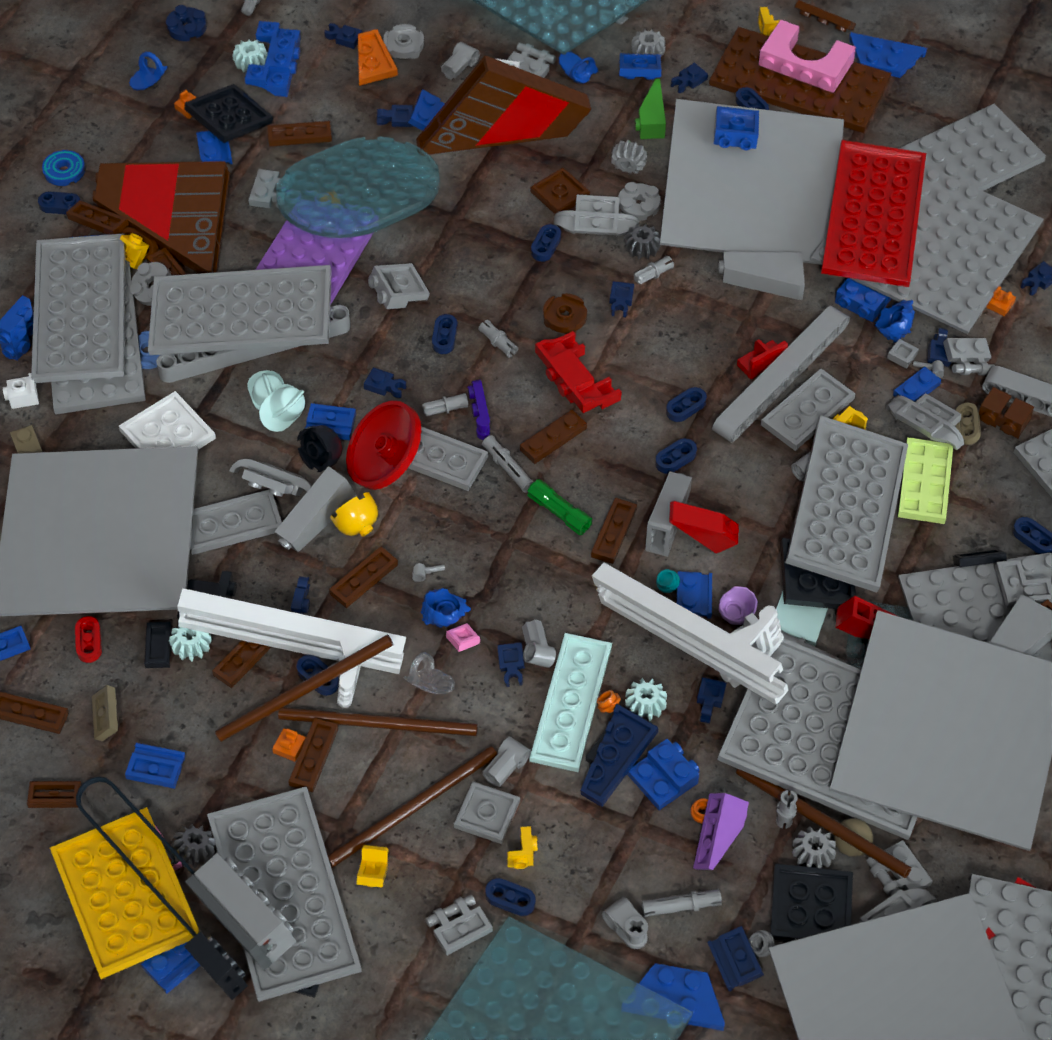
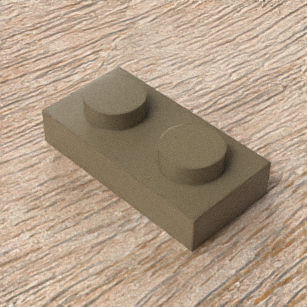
[10,425,42,454]
[92,685,118,742]

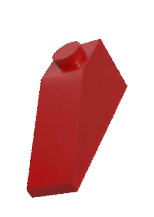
[669,501,739,554]
[835,596,899,639]

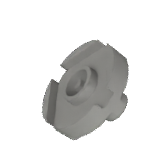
[383,24,424,59]
[618,182,661,221]
[130,262,171,306]

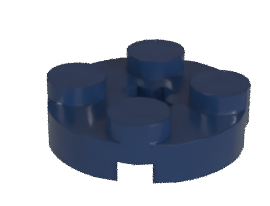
[166,5,207,41]

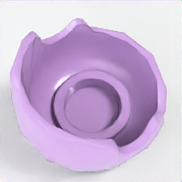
[719,586,758,625]

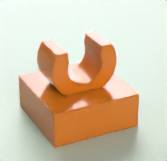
[174,90,197,119]
[986,286,1016,316]
[272,728,306,762]

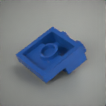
[619,53,661,80]
[714,106,759,150]
[835,278,892,322]
[0,295,34,361]
[627,739,700,810]

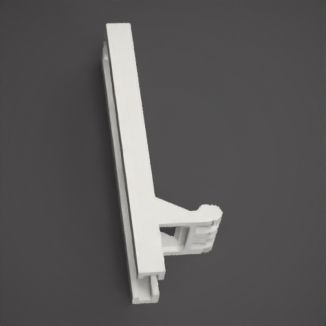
[592,563,788,705]
[177,588,406,708]

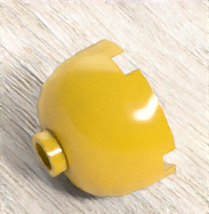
[330,492,378,537]

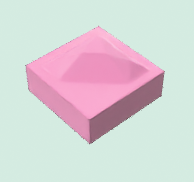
[446,623,480,652]

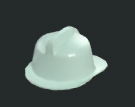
[247,370,284,410]
[259,384,305,432]

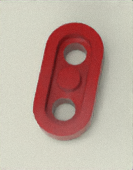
[75,616,102,663]

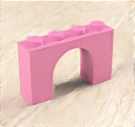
[759,20,856,93]

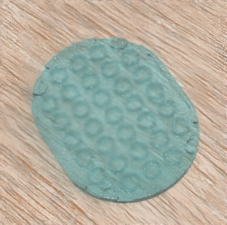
[276,137,440,238]

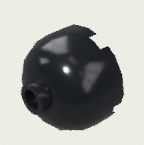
[297,424,342,472]

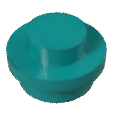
[656,569,680,593]

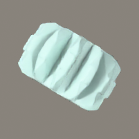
[233,39,267,73]
[169,624,212,661]
[625,678,667,721]

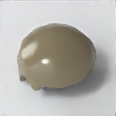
[834,818,874,857]

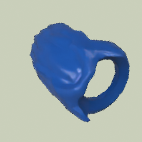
[129,51,168,91]
[559,52,598,84]

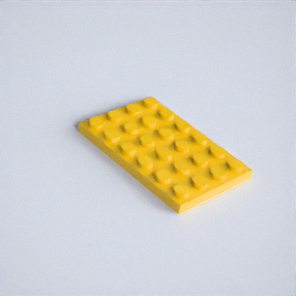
[50,807,200,979]

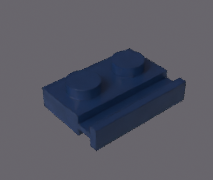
[707,926,764,992]

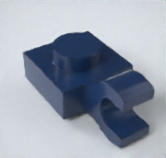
[377,105,413,127]
[927,328,952,367]
[697,678,727,724]

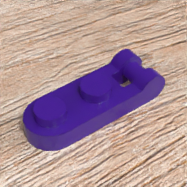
[468,380,490,440]

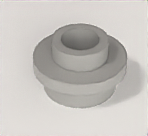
[749,930,774,957]

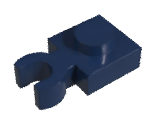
[324,23,363,49]
[671,63,708,93]
[1021,261,1052,296]
[610,281,634,318]
[364,367,407,398]
[291,576,310,615]
[497,642,525,687]

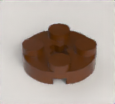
[543,293,587,334]

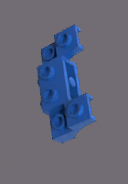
[245,21,301,97]

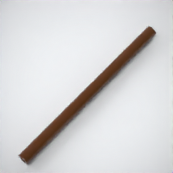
[215,634,394,742]
[278,707,478,736]
[328,746,497,868]
[736,769,912,878]

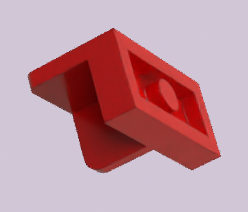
[737,339,788,380]

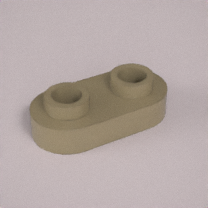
[955,403,981,445]

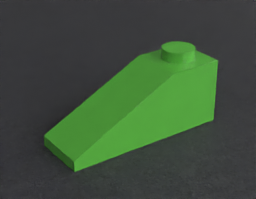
[635,79,666,139]

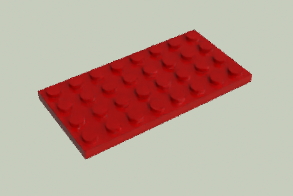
[821,140,926,287]

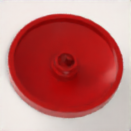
[346,401,421,490]

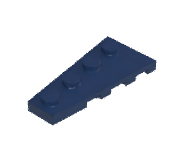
[580,704,659,807]

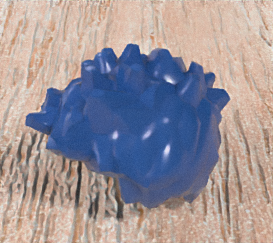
[875,299,915,343]
[420,588,471,628]

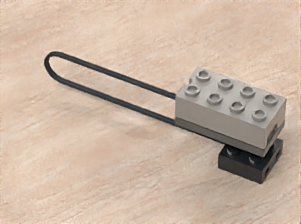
[76,777,297,1000]

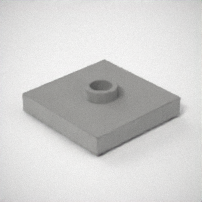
[454,781,520,844]

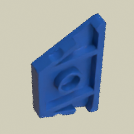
[849,32,927,78]
[621,963,725,1031]

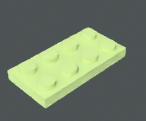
[898,437,953,524]

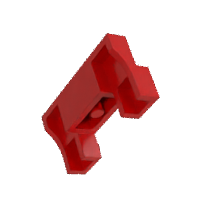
[535,331,622,413]

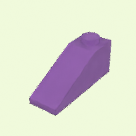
[693,793,749,870]

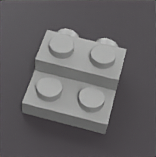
[368,263,430,309]

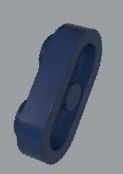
[735,87,769,110]
[38,192,80,215]
[531,224,561,261]
[432,314,457,354]
[666,387,707,422]
[655,439,697,474]
[1013,517,1052,554]
[297,655,339,696]
[485,878,536,916]

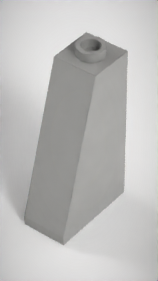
[718,251,805,300]
[274,466,357,552]
[645,472,692,557]
[989,595,1052,656]

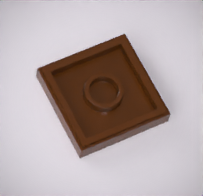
[530,167,590,214]

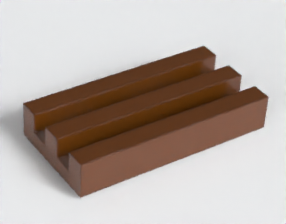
[27,781,82,808]

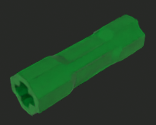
[527,479,593,535]

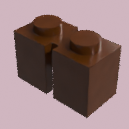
[979,387,1034,438]

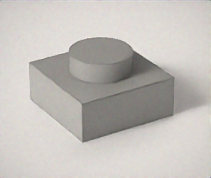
[887,339,919,369]

